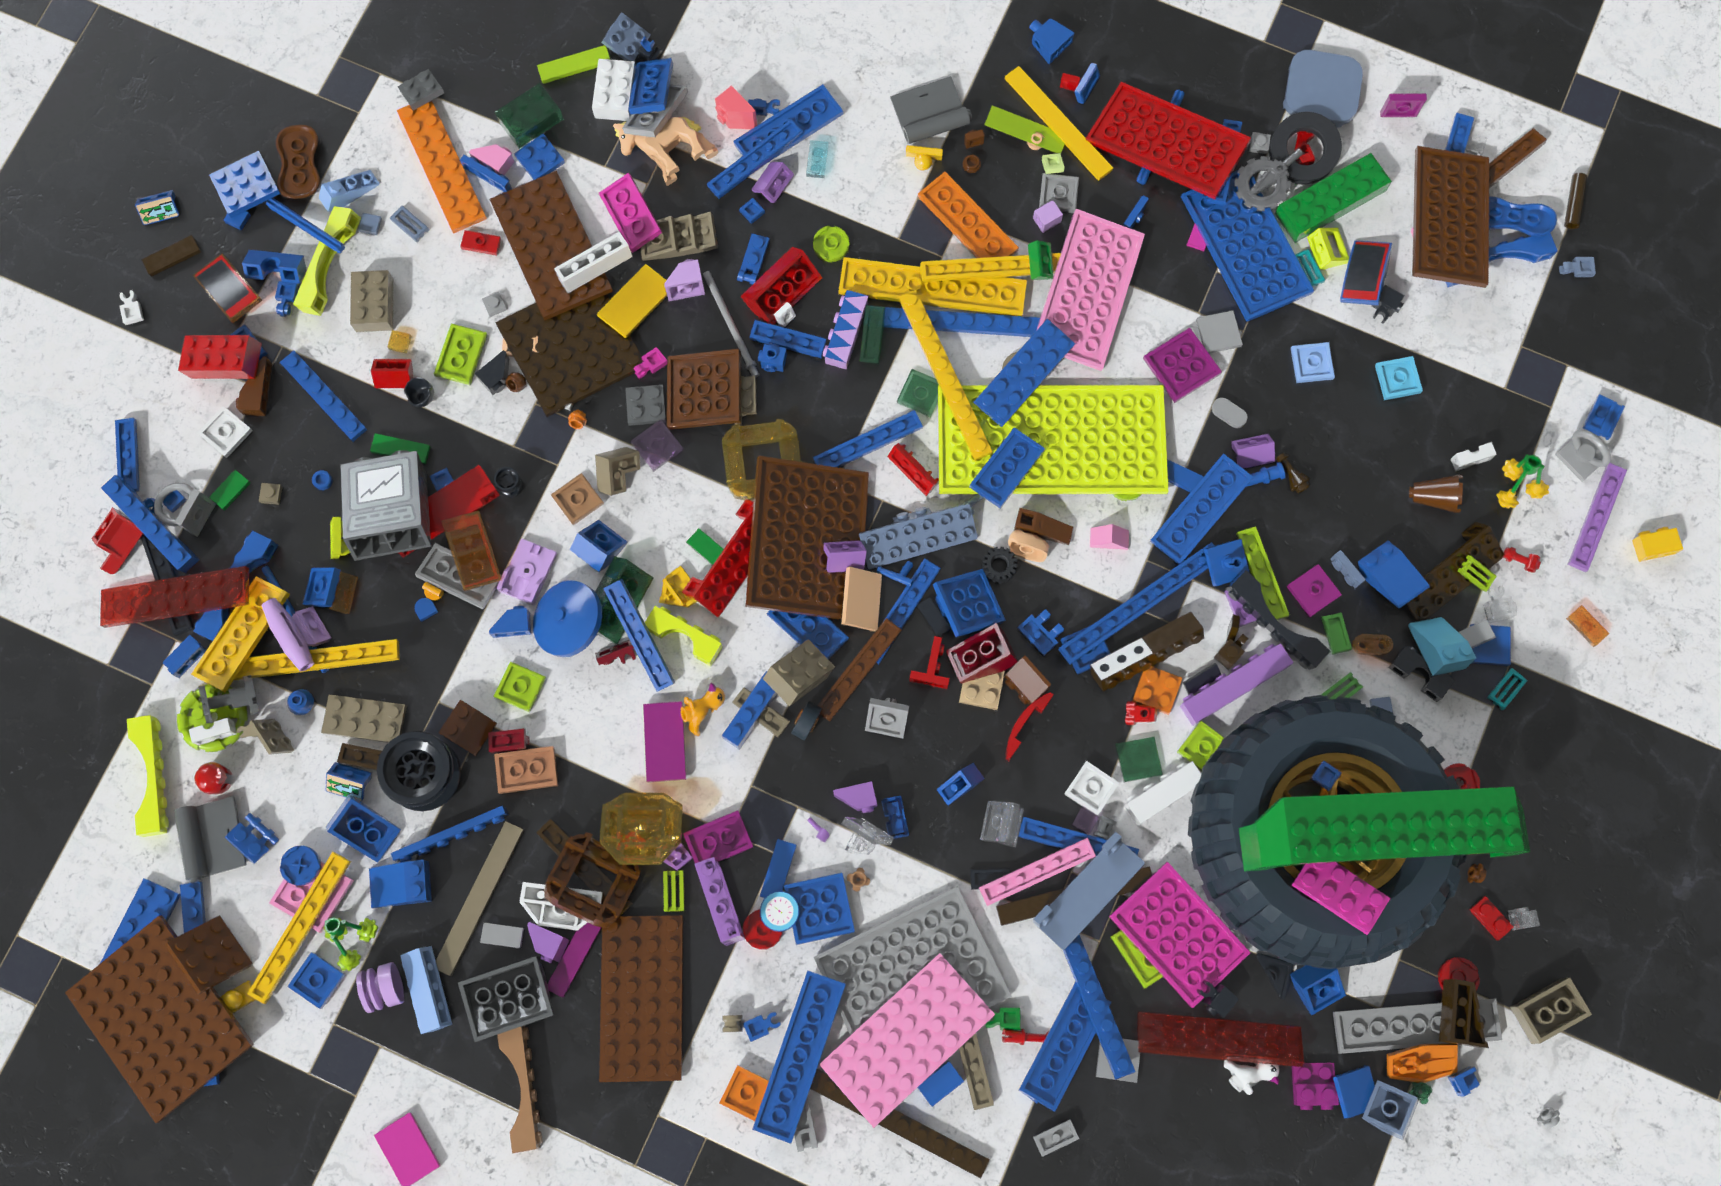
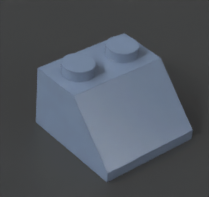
[1362,1080,1418,1140]

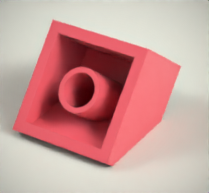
[715,85,757,130]

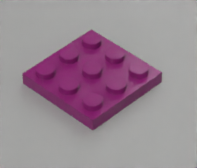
[1143,328,1222,403]

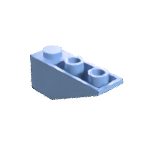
[319,170,380,212]

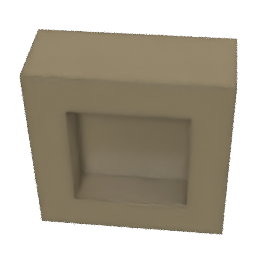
[259,483,283,505]

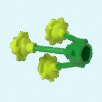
[324,917,378,971]

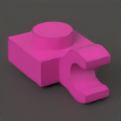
[634,347,667,379]

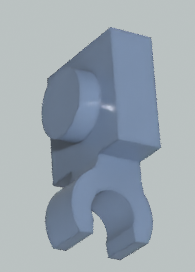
[1559,257,1596,277]

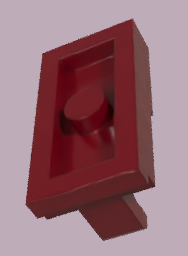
[595,640,636,665]
[488,728,530,753]

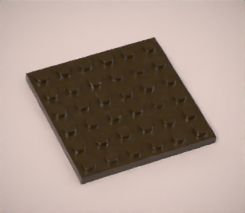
[495,294,644,417]

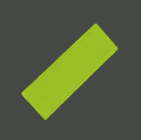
[985,106,1065,154]

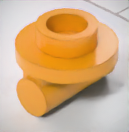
[422,582,444,601]

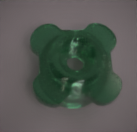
[1409,1082,1432,1105]

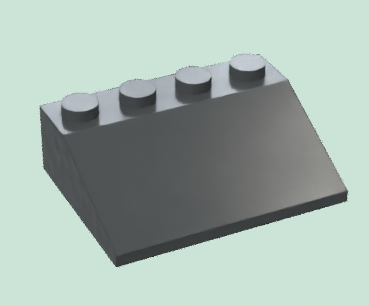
[458,956,554,1042]

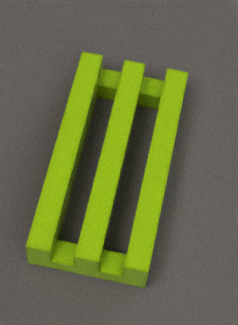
[1458,555,1497,592]
[663,870,685,912]

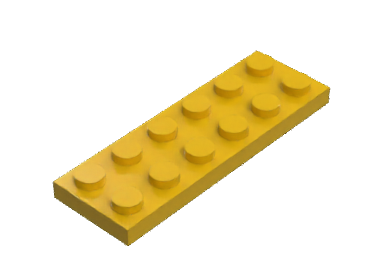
[191,576,290,693]

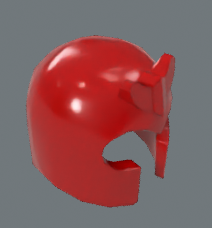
[194,762,232,795]

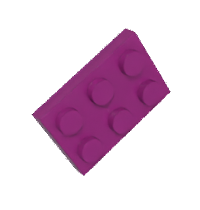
[683,810,754,863]

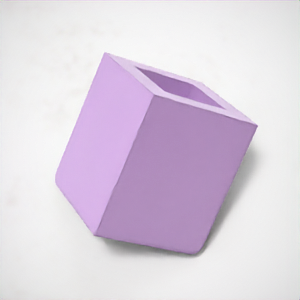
[1033,201,1063,233]

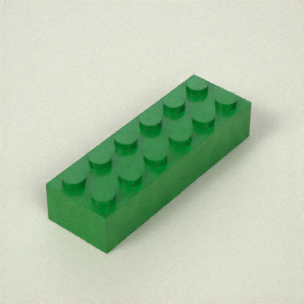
[1275,153,1392,243]

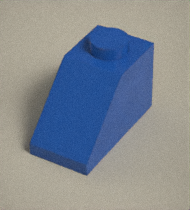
[489,606,531,638]
[937,763,985,805]

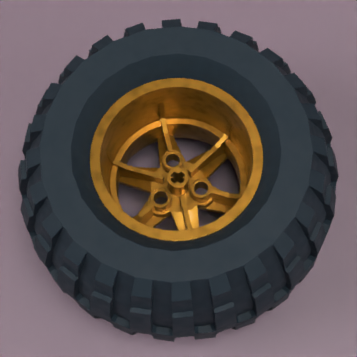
[1188,695,1467,969]

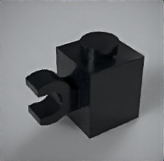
[1371,285,1405,324]
[1197,981,1239,1018]

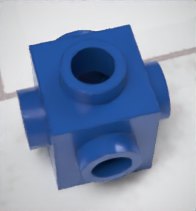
[758,343,787,372]

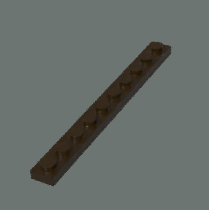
[810,1069,990,1179]

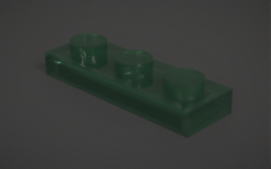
[860,305,886,364]

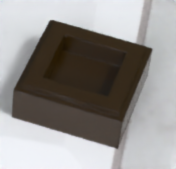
[1226,614,1240,641]

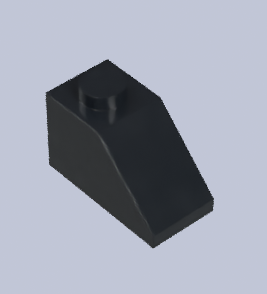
[475,350,510,395]

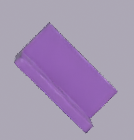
[752,162,794,203]
[1232,434,1275,468]
[824,541,867,572]

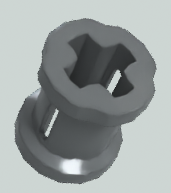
[1093,816,1116,840]

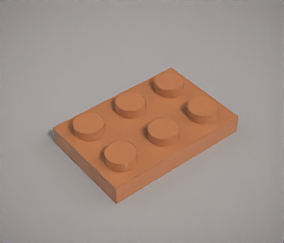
[494,746,558,794]

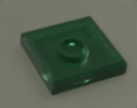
[897,369,939,418]
[1115,737,1163,783]

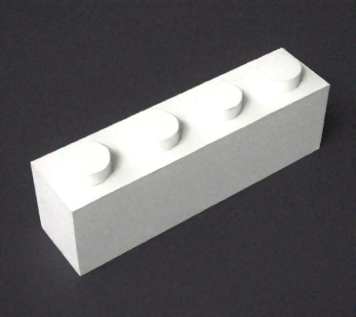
[554,232,632,293]
[1125,761,1202,826]

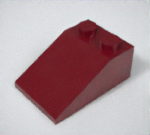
[946,623,1018,683]

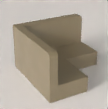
[595,447,640,496]

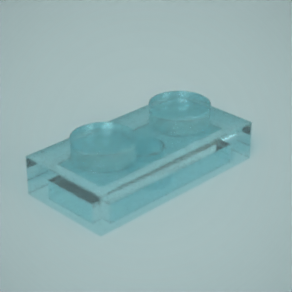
[806,140,829,178]

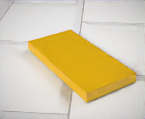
[597,264,667,338]

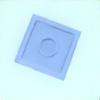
[1291,342,1335,383]

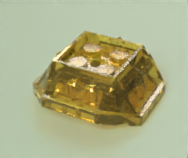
[600,793,683,865]

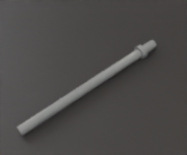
[703,271,759,378]

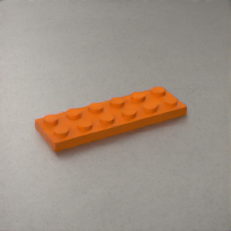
[918,172,1019,258]

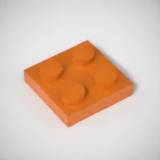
[1132,666,1182,715]
[719,1065,769,1121]

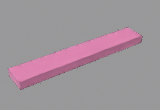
[979,838,1096,906]

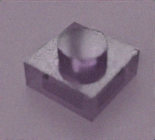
[1072,807,1099,834]

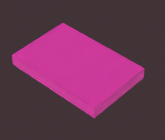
[374,1112,441,1186]

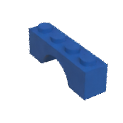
[722,671,777,750]

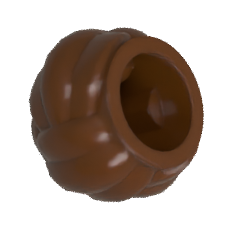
[506,372,526,392]

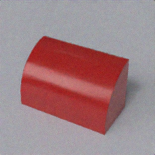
[371,359,413,388]

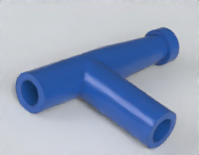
[877,561,914,587]

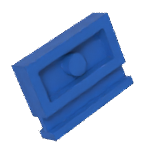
[1583,394,1625,440]

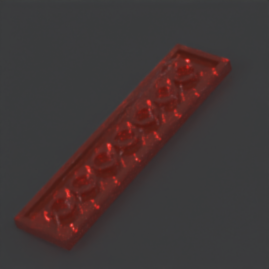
[100,566,249,628]
[1137,1012,1304,1067]

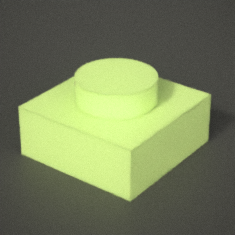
[1042,153,1064,174]

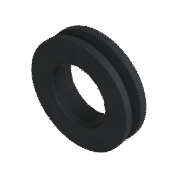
[1269,112,1342,185]

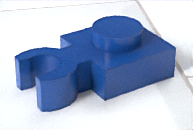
[743,1012,781,1042]

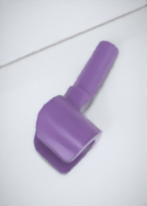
[807,817,829,843]

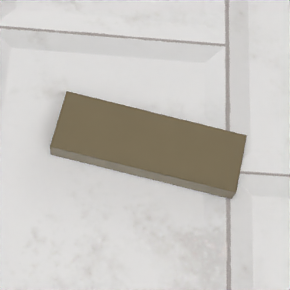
[732,687,790,738]

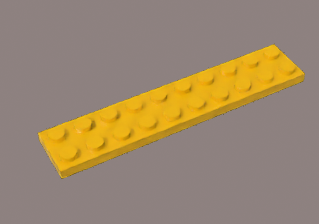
[839,257,1027,316]

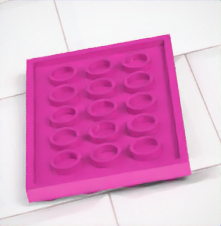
[1109,862,1250,1008]

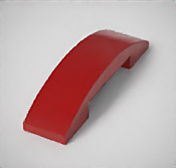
[1006,692,1054,761]

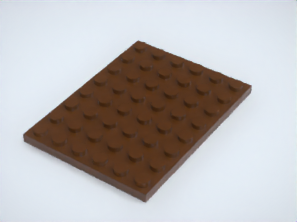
[745,456,869,620]
[65,915,254,1123]

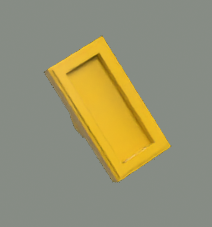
[906,145,943,171]
[220,980,256,1014]

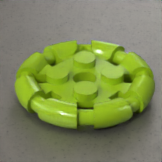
[177,684,248,752]

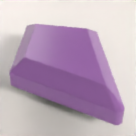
[653,843,692,871]

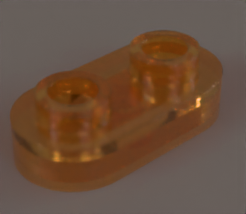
[1352,634,1393,655]

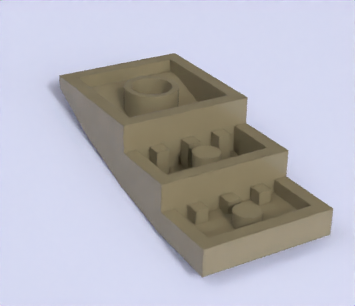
[640,212,718,260]

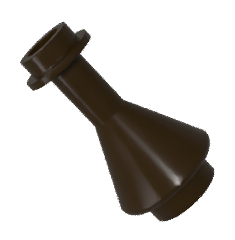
[1276,452,1311,494]

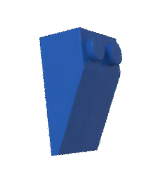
[1358,541,1429,608]
[326,794,401,863]
[369,860,432,909]

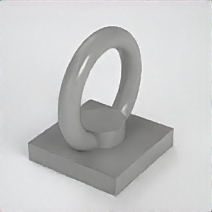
[1555,429,1611,482]
[154,483,216,537]

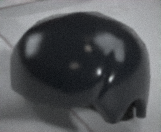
[404,377,434,408]

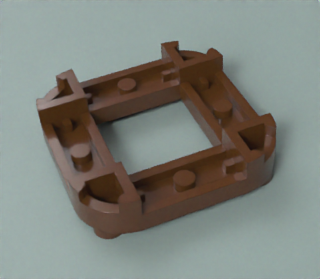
[544,832,640,928]

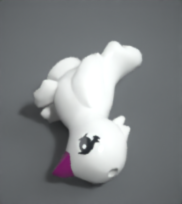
[1224,1055,1279,1095]

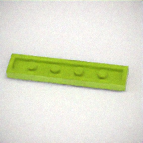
[1237,526,1289,620]

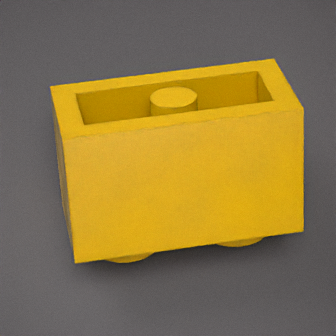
[1632,527,1683,562]

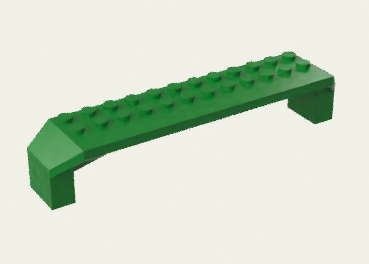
[1239,787,1530,871]

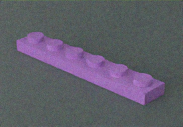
[1567,463,1627,572]

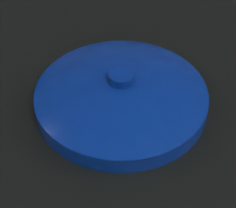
[533,580,602,657]

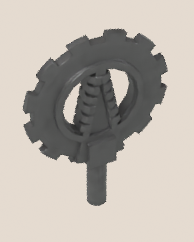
[1235,148,1303,211]

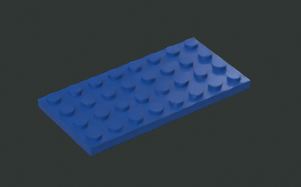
[1181,170,1314,322]

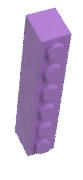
[1180,643,1294,726]

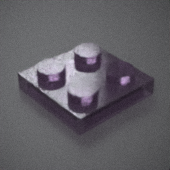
[630,419,684,472]

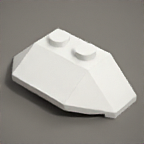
[520,882,603,931]

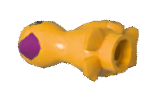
[681,683,725,736]

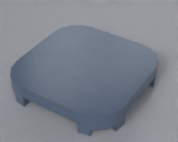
[1283,50,1363,128]

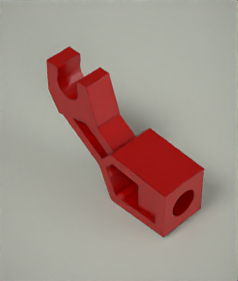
[1294,131,1315,165]

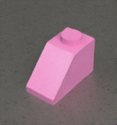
[469,144,514,175]

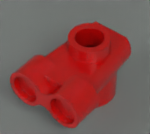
[1125,701,1157,725]

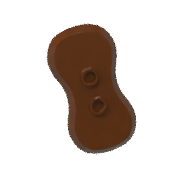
[276,125,320,199]

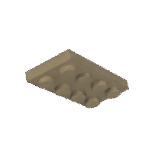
[321,695,407,743]

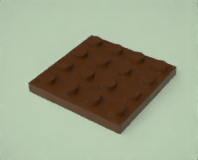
[667,349,741,430]

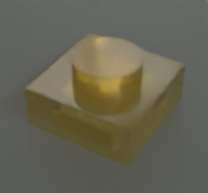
[387,330,412,354]

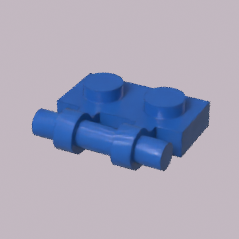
[225,813,279,864]

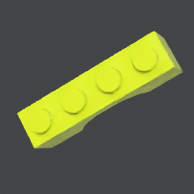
[645,606,723,667]

